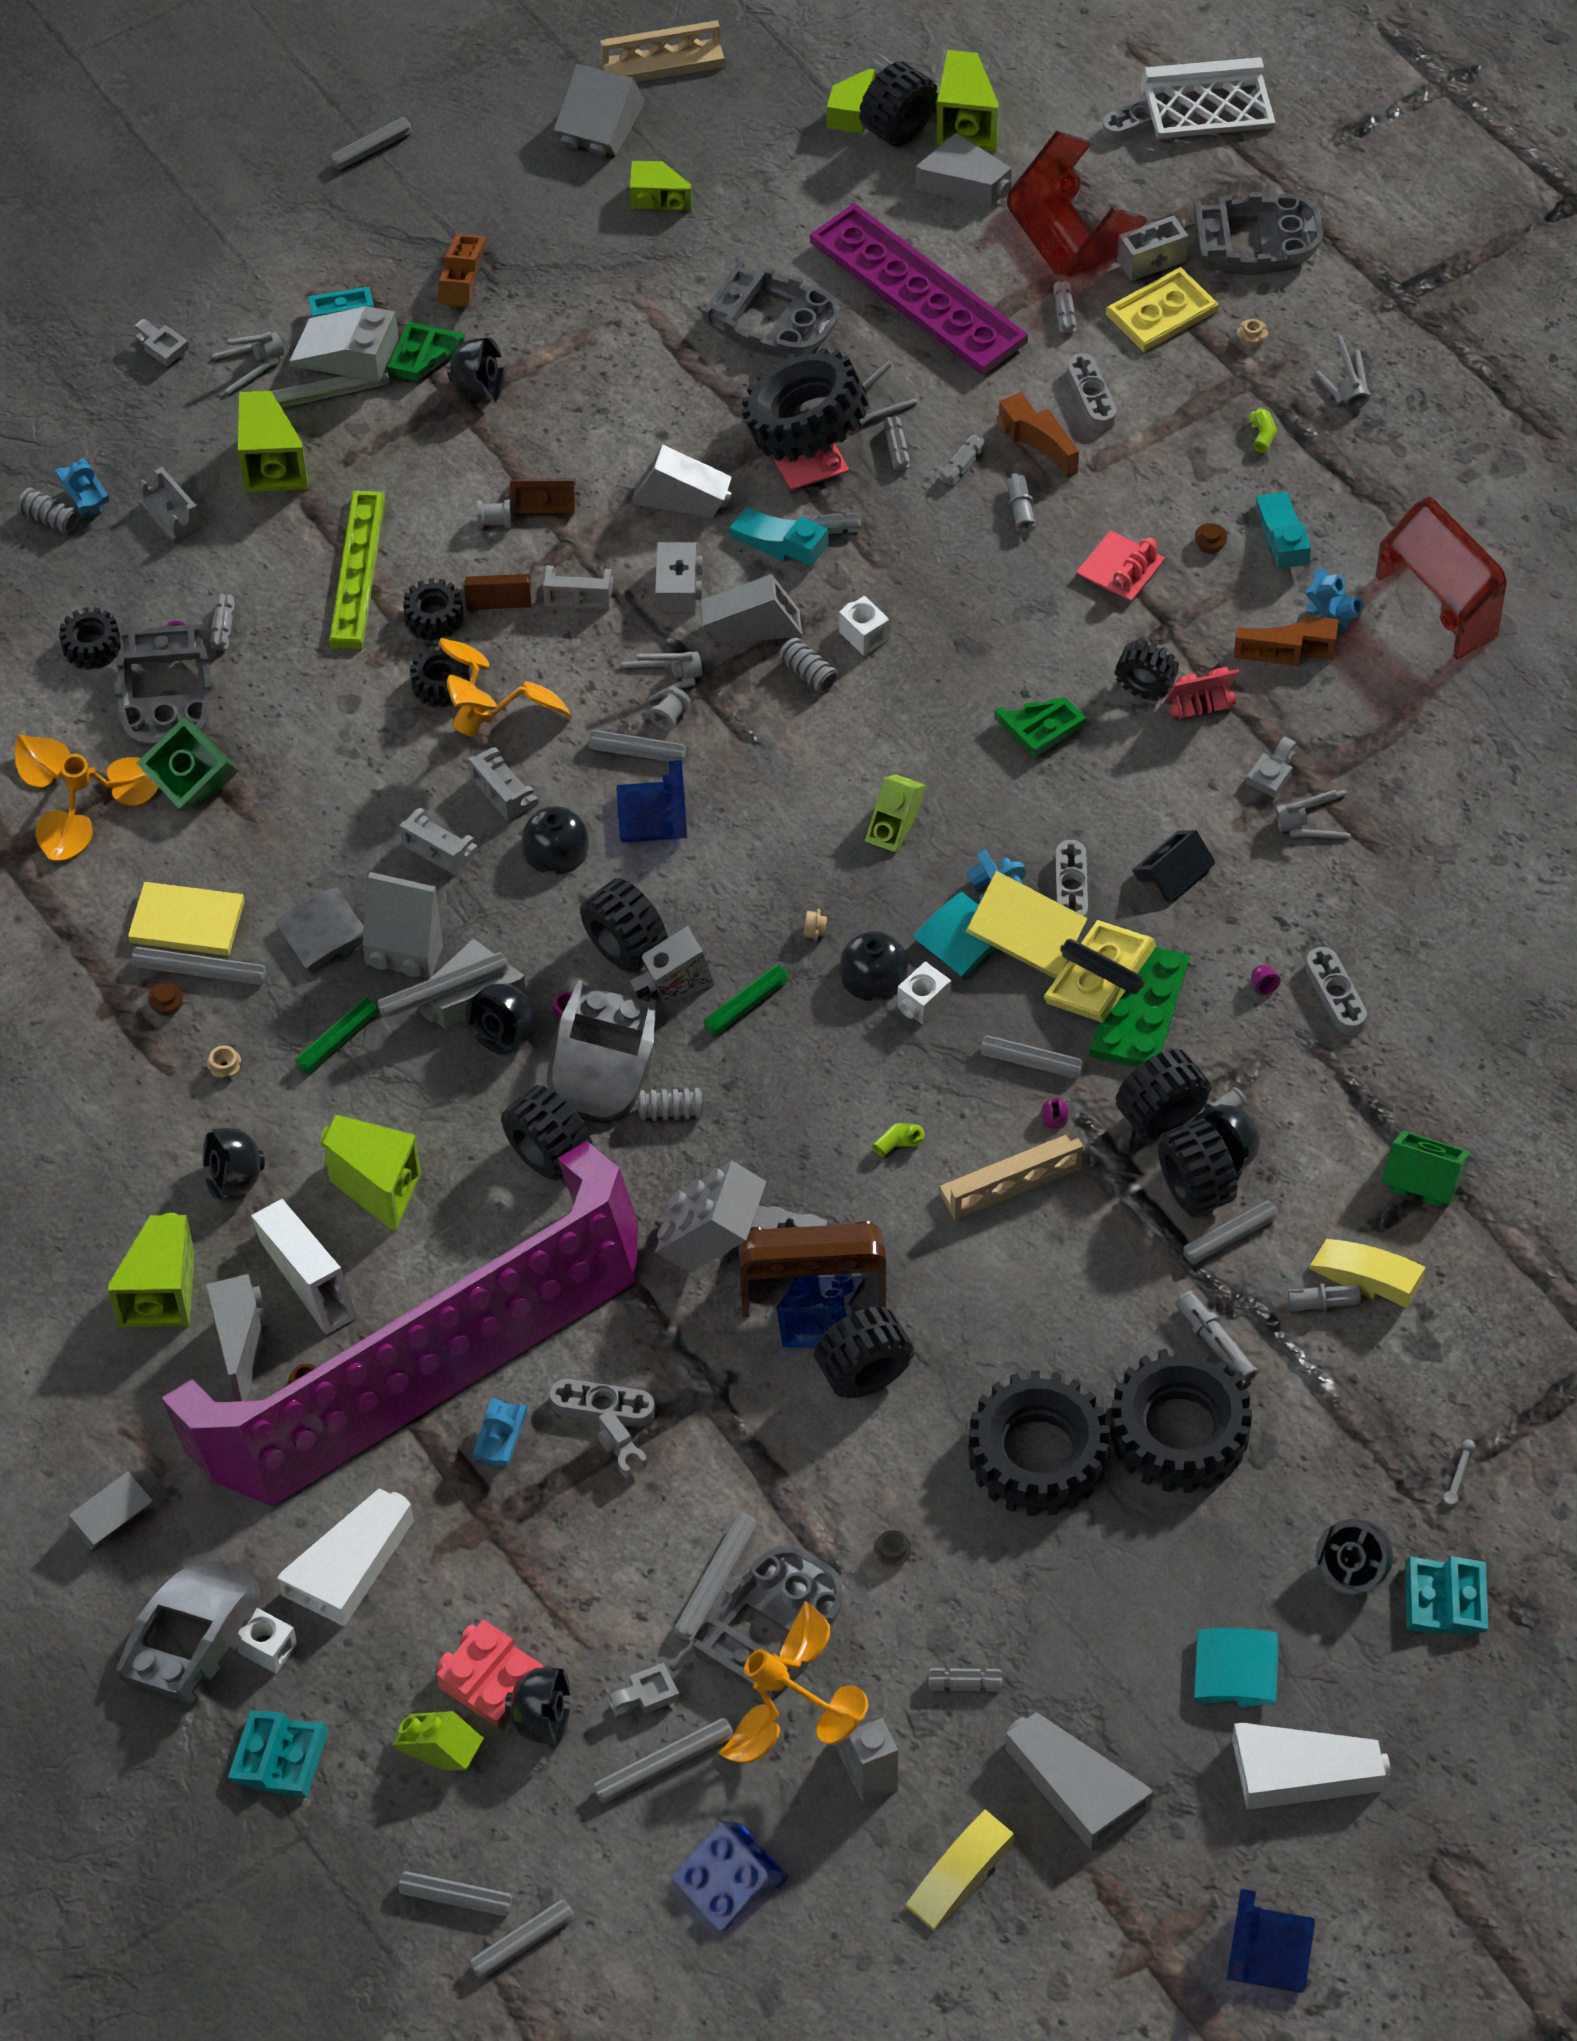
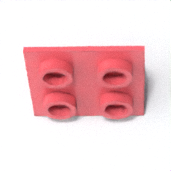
[771,443,849,491]
[1076,530,1166,602]
[1164,667,1239,720]

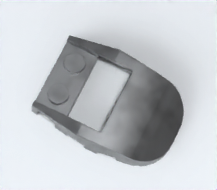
[1194,192,1323,275]
[703,261,839,358]
[114,624,211,746]
[547,980,656,1121]
[694,1546,844,1699]
[116,1563,260,1704]

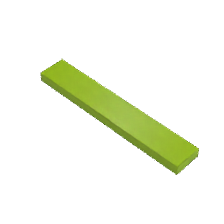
[329,491,385,649]

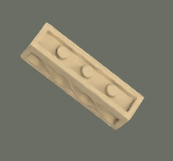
[600,20,725,82]
[939,1135,1083,1220]

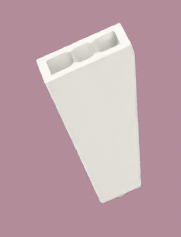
[251,1199,357,1335]
[277,1489,414,1627]
[1232,1723,1390,1810]

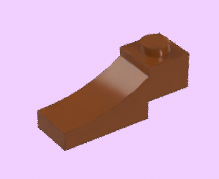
[438,234,487,309]
[996,392,1079,477]
[1234,615,1339,666]

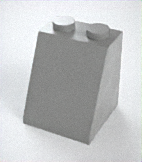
[554,64,645,156]

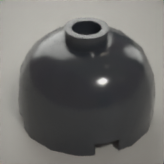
[447,338,504,401]
[522,806,589,874]
[840,931,908,1001]
[465,984,536,1055]
[1192,1104,1260,1174]
[203,1128,265,1199]
[1315,1518,1393,1595]
[505,1667,570,1744]

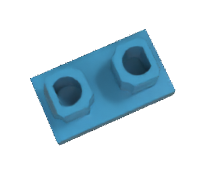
[55,458,110,519]
[1305,568,1364,632]
[966,849,1027,900]
[472,1398,527,1469]

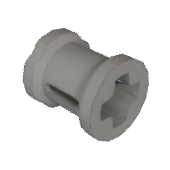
[477,500,511,529]
[649,686,691,731]

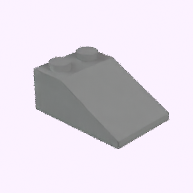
[289,306,399,382]
[362,872,443,979]
[206,1274,268,1402]

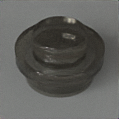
[874,1530,911,1567]

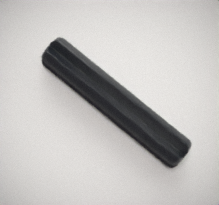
[1060,939,1145,994]

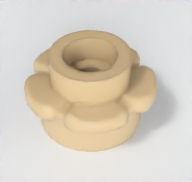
[1237,319,1268,348]
[804,908,827,942]
[207,1046,241,1078]

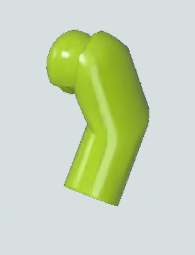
[1249,408,1277,453]
[872,1123,925,1158]

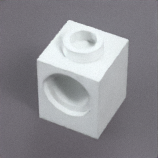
[839,596,889,656]
[898,961,951,1025]
[237,1608,297,1674]

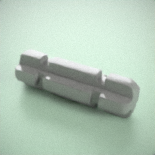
[1053,281,1076,335]
[883,416,910,471]
[940,435,985,486]
[798,513,861,534]
[210,594,235,652]
[928,1668,1002,1692]

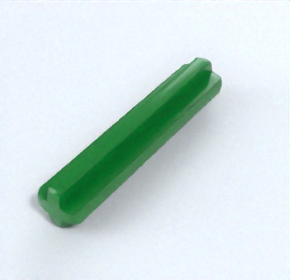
[704,964,788,1036]
[295,997,377,1074]

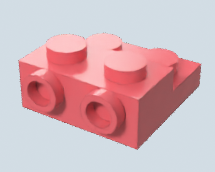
[436,1619,544,1728]

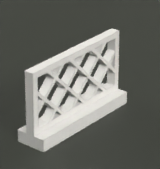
[1140,57,1275,139]

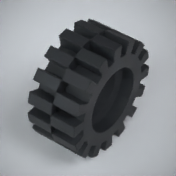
[403,578,464,640]
[59,607,121,669]
[1114,640,1179,700]
[410,646,470,708]

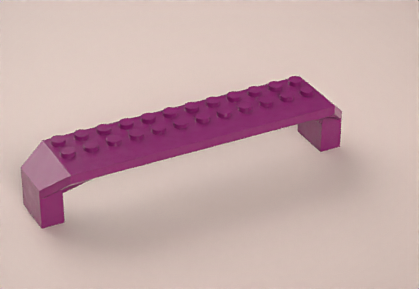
[161,1141,638,1507]

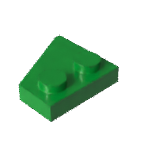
[387,322,465,382]
[994,697,1086,758]

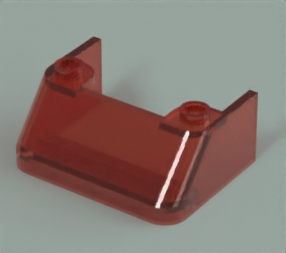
[1007,130,1148,277]
[1375,497,1507,660]

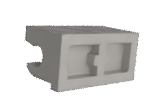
[138,467,201,543]
[543,565,613,610]
[468,747,538,822]
[399,808,478,876]
[69,1471,153,1551]

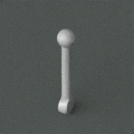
[1443,1439,1476,1508]

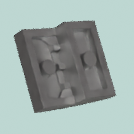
[274,887,364,974]

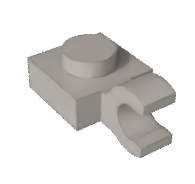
[134,319,189,367]
[1246,737,1296,798]
[597,1409,647,1478]
[609,1662,679,1718]

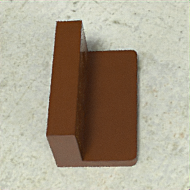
[510,478,576,514]
[464,574,532,610]

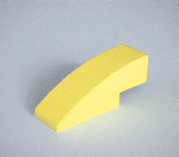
[1309,1239,1426,1309]
[906,1809,1014,1932]

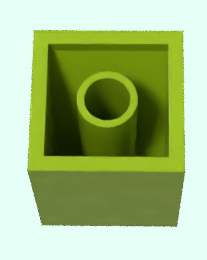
[937,50,999,152]
[238,391,309,492]
[320,1114,421,1231]
[108,1213,195,1327]

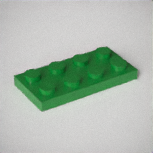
[1089,947,1190,1068]

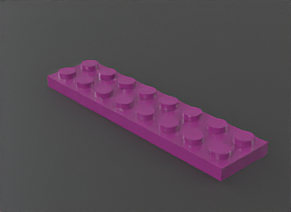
[810,203,1028,375]

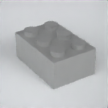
[655,1160,766,1273]

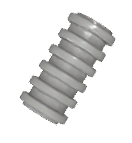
[17,487,78,535]
[778,637,838,693]
[638,1088,703,1121]

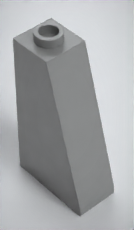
[1005,1712,1153,1851]

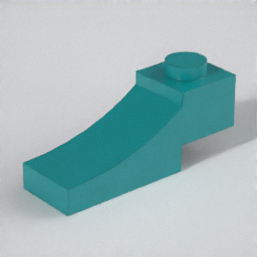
[1256,491,1311,569]
[729,507,828,567]

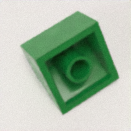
[136,717,239,810]
[1381,1130,1471,1206]

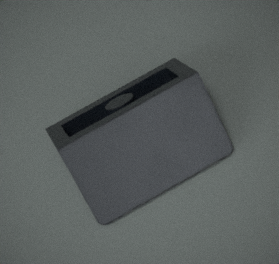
[1132,830,1215,901]

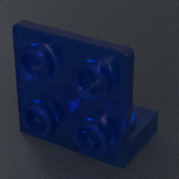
[616,760,687,842]
[776,1274,865,1347]
[672,1821,789,1931]
[1226,1889,1315,1993]

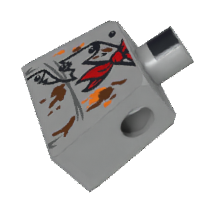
[629,926,715,1004]

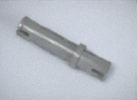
[1175,1290,1259,1386]

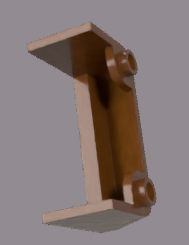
[739,1221,886,1317]

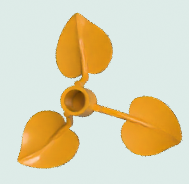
[438,638,572,737]
[15,734,159,862]
[718,1601,868,1764]

